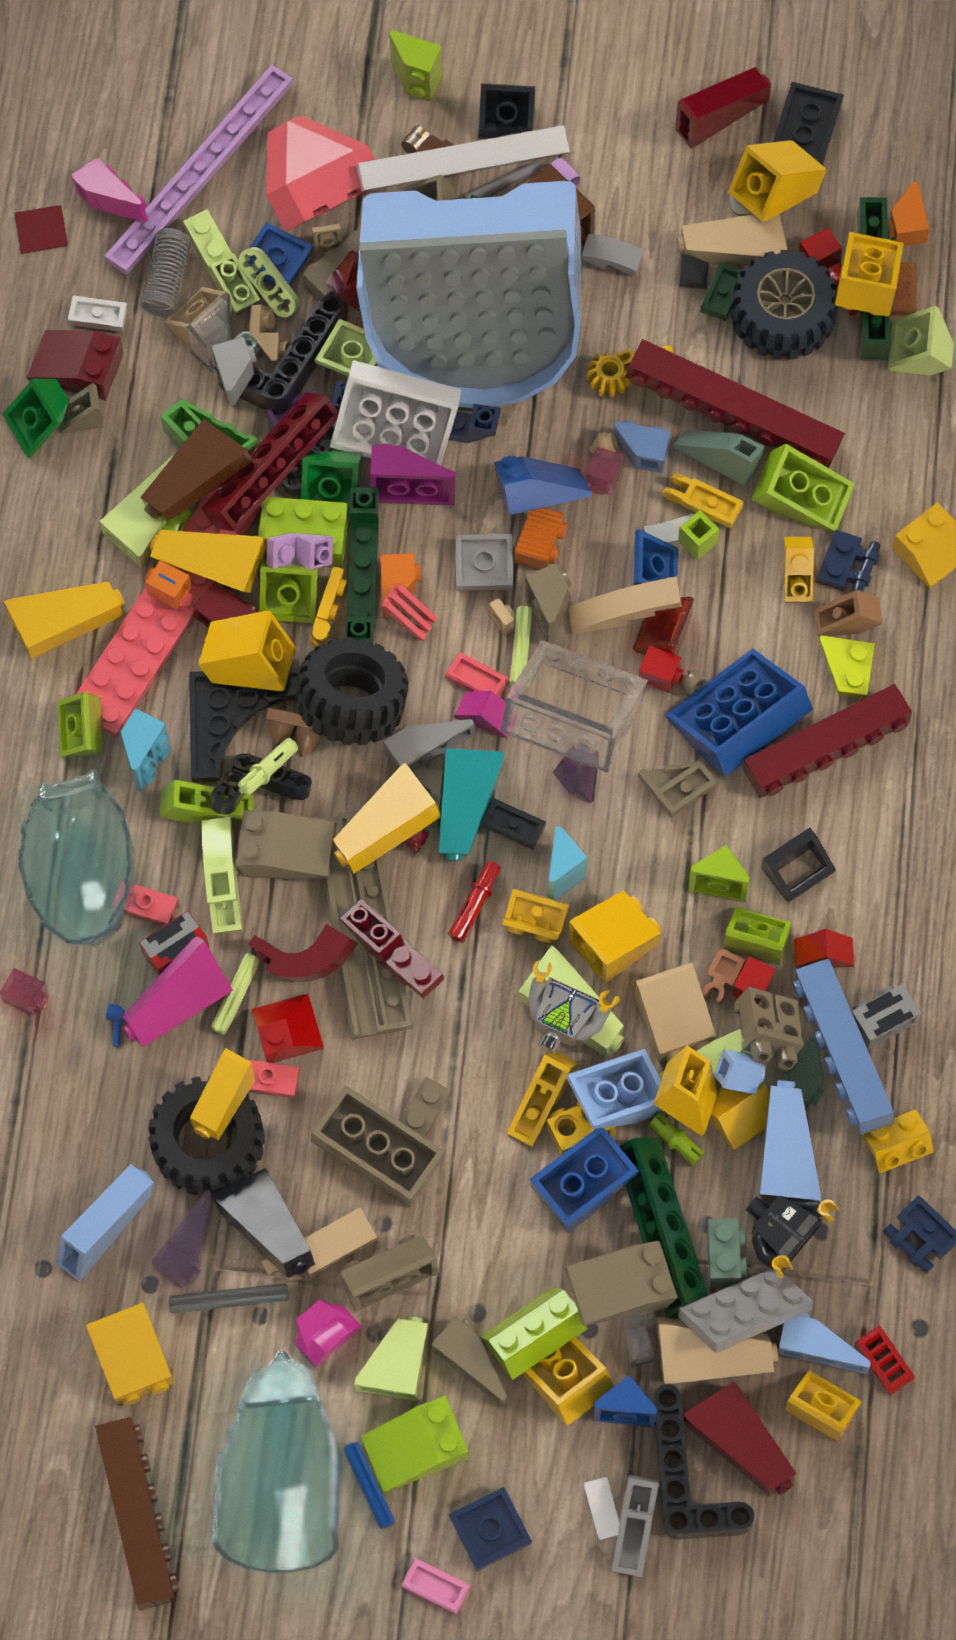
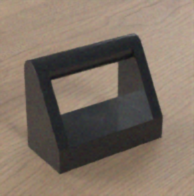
[761,827,836,903]

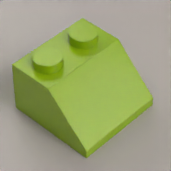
[389,29,443,101]

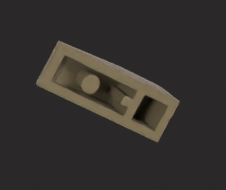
[432,1316,507,1408]

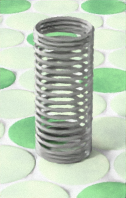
[140,228,191,317]

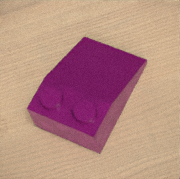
[370,443,456,506]

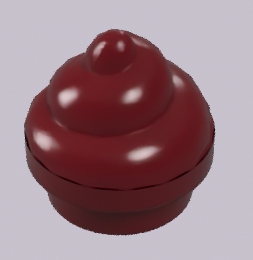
[403,828,429,853]

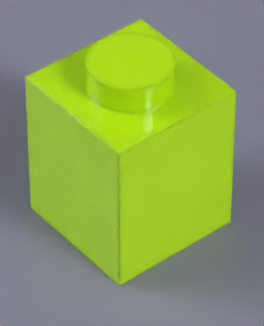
[678,510,719,560]

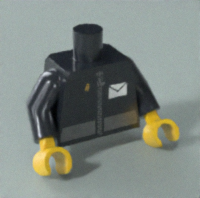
[746,1196,840,1279]

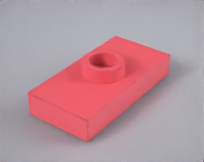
[113,880,179,926]
[248,1060,300,1098]

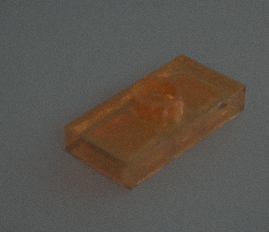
[890,262,917,316]

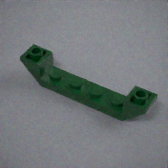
[344,487,379,644]

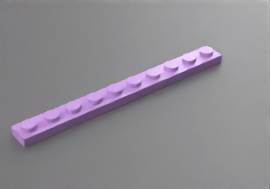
[105,65,293,275]

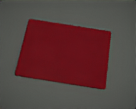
[14,205,68,254]

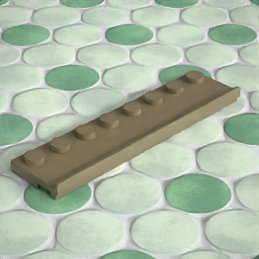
[315,810,413,1041]

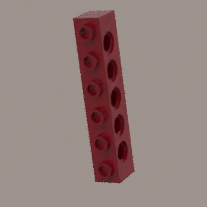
[201,392,339,532]

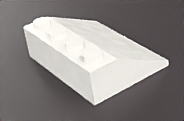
[330,360,461,465]

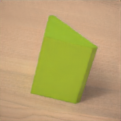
[57,692,104,758]
[688,845,750,903]
[723,907,792,965]

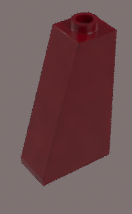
[675,67,771,149]
[683,1381,797,1496]

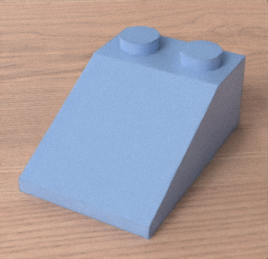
[566,1049,663,1129]

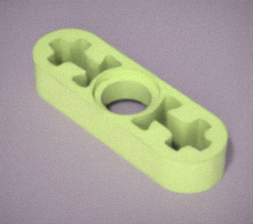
[239,247,300,318]

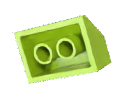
[479,1286,587,1380]

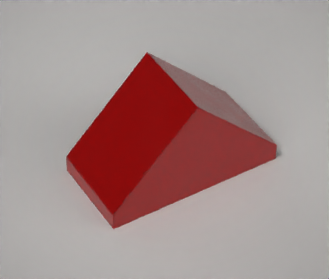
[794,929,854,969]

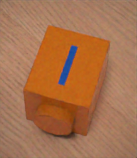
[145,560,192,609]

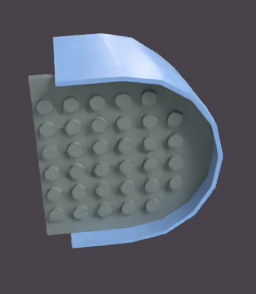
[356,181,581,408]

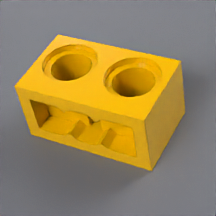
[546,1102,616,1156]

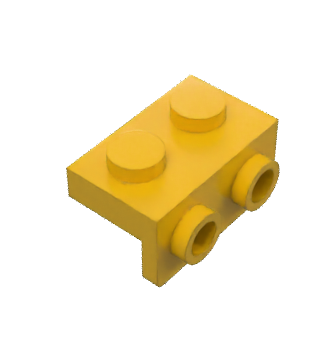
[502,888,570,943]
[862,1109,934,1173]

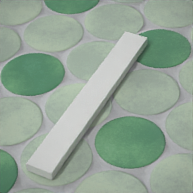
[356,125,570,192]

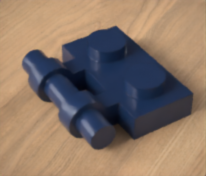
[816,529,881,592]
[883,1195,956,1274]

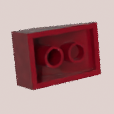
[27,330,124,401]

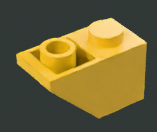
[783,537,814,602]

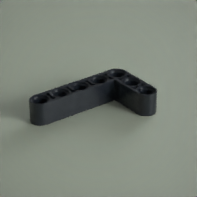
[216,293,346,414]
[653,1384,754,1540]

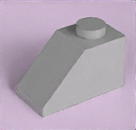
[211,336,257,406]

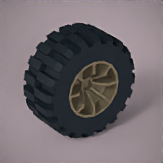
[731,250,838,360]

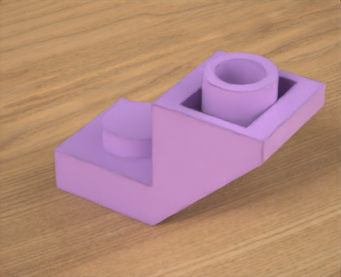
[266,533,333,570]

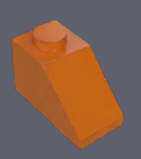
[888,181,929,246]
[380,553,421,618]

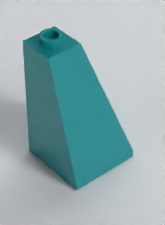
[439,748,505,861]

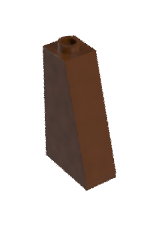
[140,419,252,522]

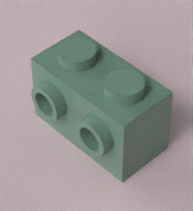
[707,1218,747,1287]

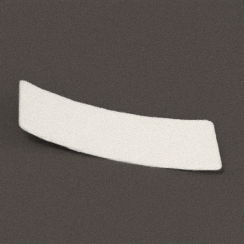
[644,513,694,543]
[584,1477,620,1540]

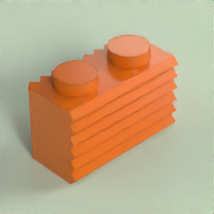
[515,507,568,570]

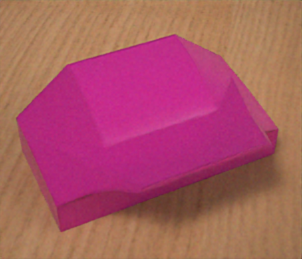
[295,1299,362,1368]

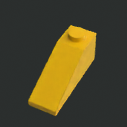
[507,1052,578,1147]

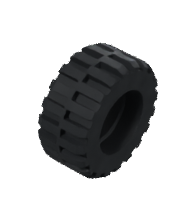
[295,637,409,746]
[148,1076,265,1196]

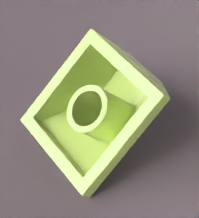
[888,306,954,375]

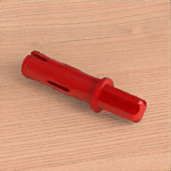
[447,861,501,943]

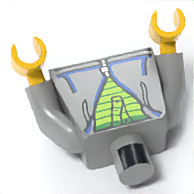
[528,960,620,1054]

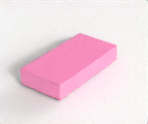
[401,1558,471,1615]

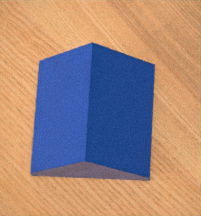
[633,529,678,586]
[593,1375,657,1428]

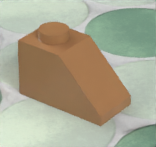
[814,590,882,636]

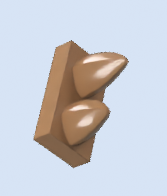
[266,707,321,756]

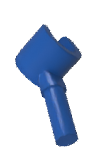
[106,1004,125,1047]

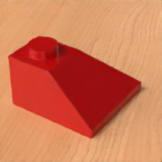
[252,993,324,1063]

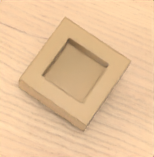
[489,598,516,636]

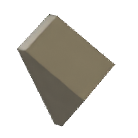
[60,384,104,433]

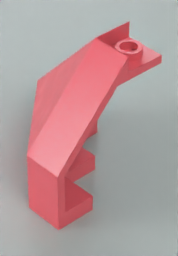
[266,116,375,232]

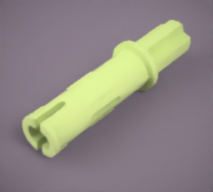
[238,738,298,796]

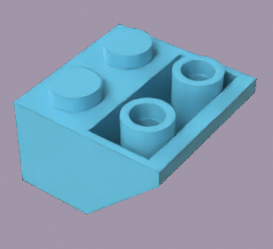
[121,708,171,792]

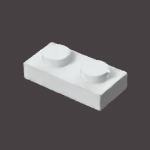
[68,296,128,332]

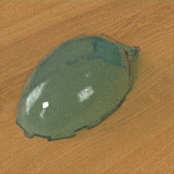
[19,769,135,947]

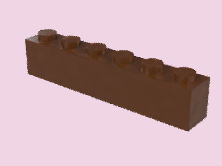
[95,1417,179,1611]

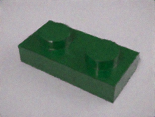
[700,262,742,321]

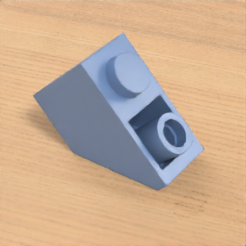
[614,421,671,473]

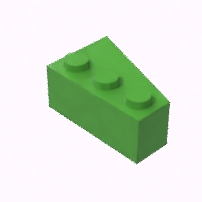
[160,399,258,455]

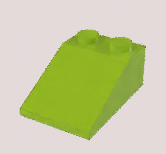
[751,444,855,533]
[361,1395,469,1494]

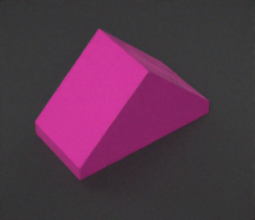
[454,691,518,739]

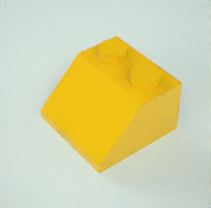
[892,502,956,588]

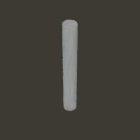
[463,161,540,199]

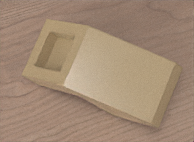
[249,305,291,363]

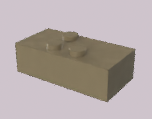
[311,1085,445,1208]

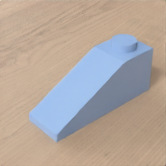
[778,1313,870,1374]

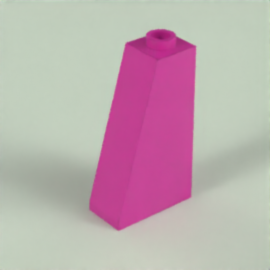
[122,936,233,1047]

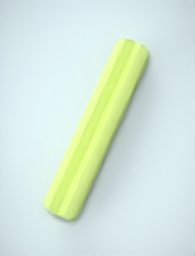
[510,606,532,687]
[211,953,260,1035]

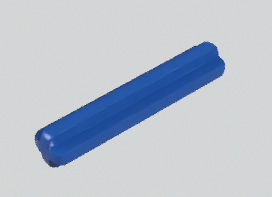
[343,1442,395,1529]

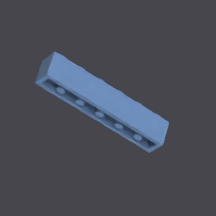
[792,958,894,1135]

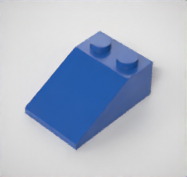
[494,456,592,515]
[530,1128,639,1233]

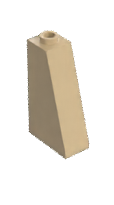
[677,214,788,268]
[656,1317,778,1384]

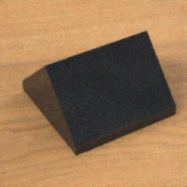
[478,83,535,138]

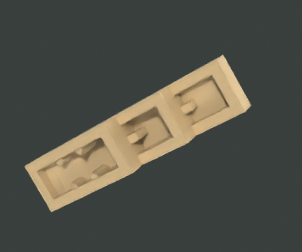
[568,576,682,635]

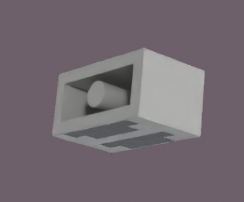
[852,984,921,1050]

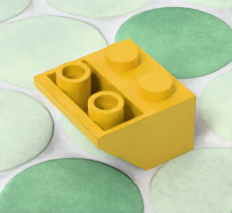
[653,1045,718,1136]

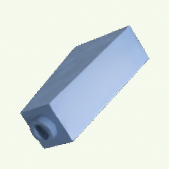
[759,1080,821,1200]
[57,1164,154,1282]

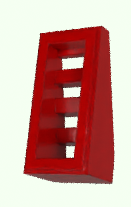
[854,1325,915,1396]

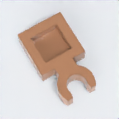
[702,948,746,1004]

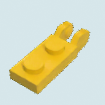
[662,473,744,529]
[310,566,347,647]

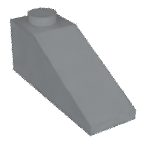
[383,719,475,772]

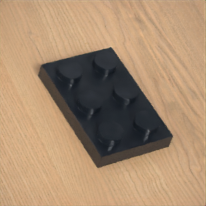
[773,82,844,166]

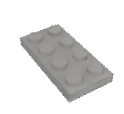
[678,1269,813,1353]

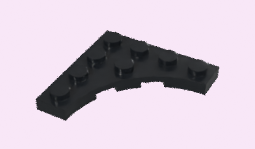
[189,667,301,783]

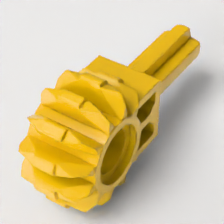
[586,345,674,398]

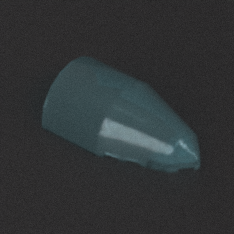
[212,1351,341,1573]

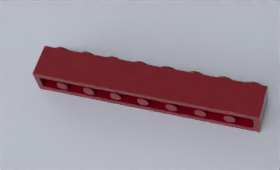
[625,339,845,468]

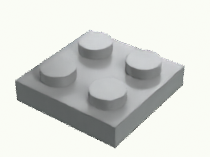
[456,534,513,591]

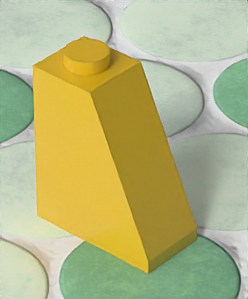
[190,1048,255,1140]

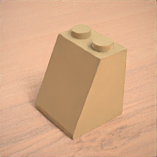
[634,962,716,1063]

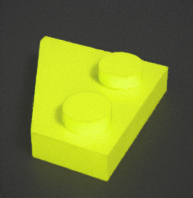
[819,635,875,699]

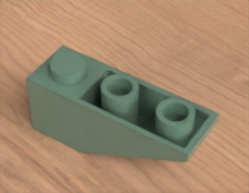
[673,429,765,486]

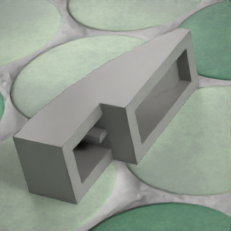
[611,1474,659,1577]

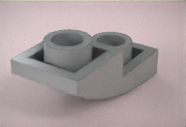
[581,234,643,276]

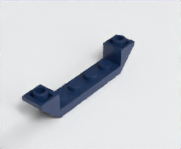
[332,381,501,443]

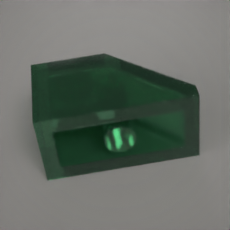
[780,1036,825,1111]

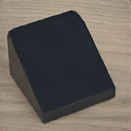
[679,254,709,289]

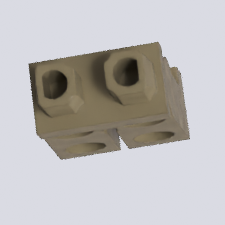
[734,987,804,1071]

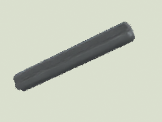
[169,1283,289,1314]

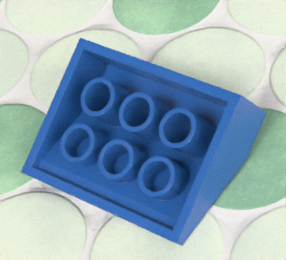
[665,648,813,777]

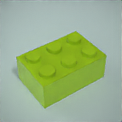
[258,497,349,569]

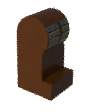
[401,126,454,154]

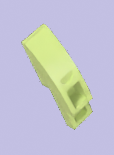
[183,209,260,313]
[202,817,243,934]

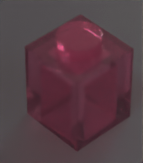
[586,447,623,496]
[0,968,49,1017]

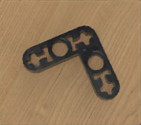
[210,753,312,815]

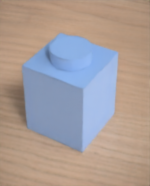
[714,1049,765,1095]

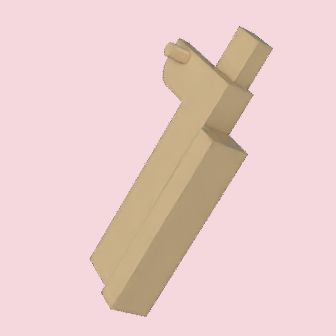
[261,1208,377,1277]

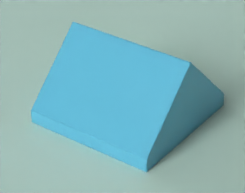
[548,826,587,900]

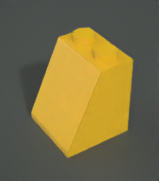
[728,140,827,222]
[198,610,296,691]
[569,890,661,984]
[86,1302,174,1406]

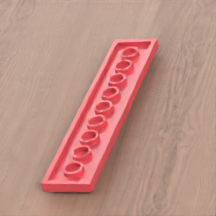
[76,485,262,738]

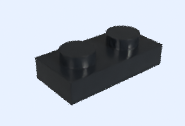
[481,798,546,850]

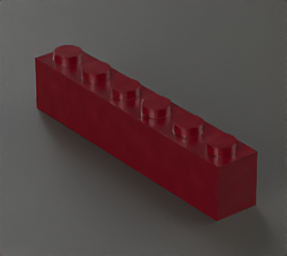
[743,684,912,798]

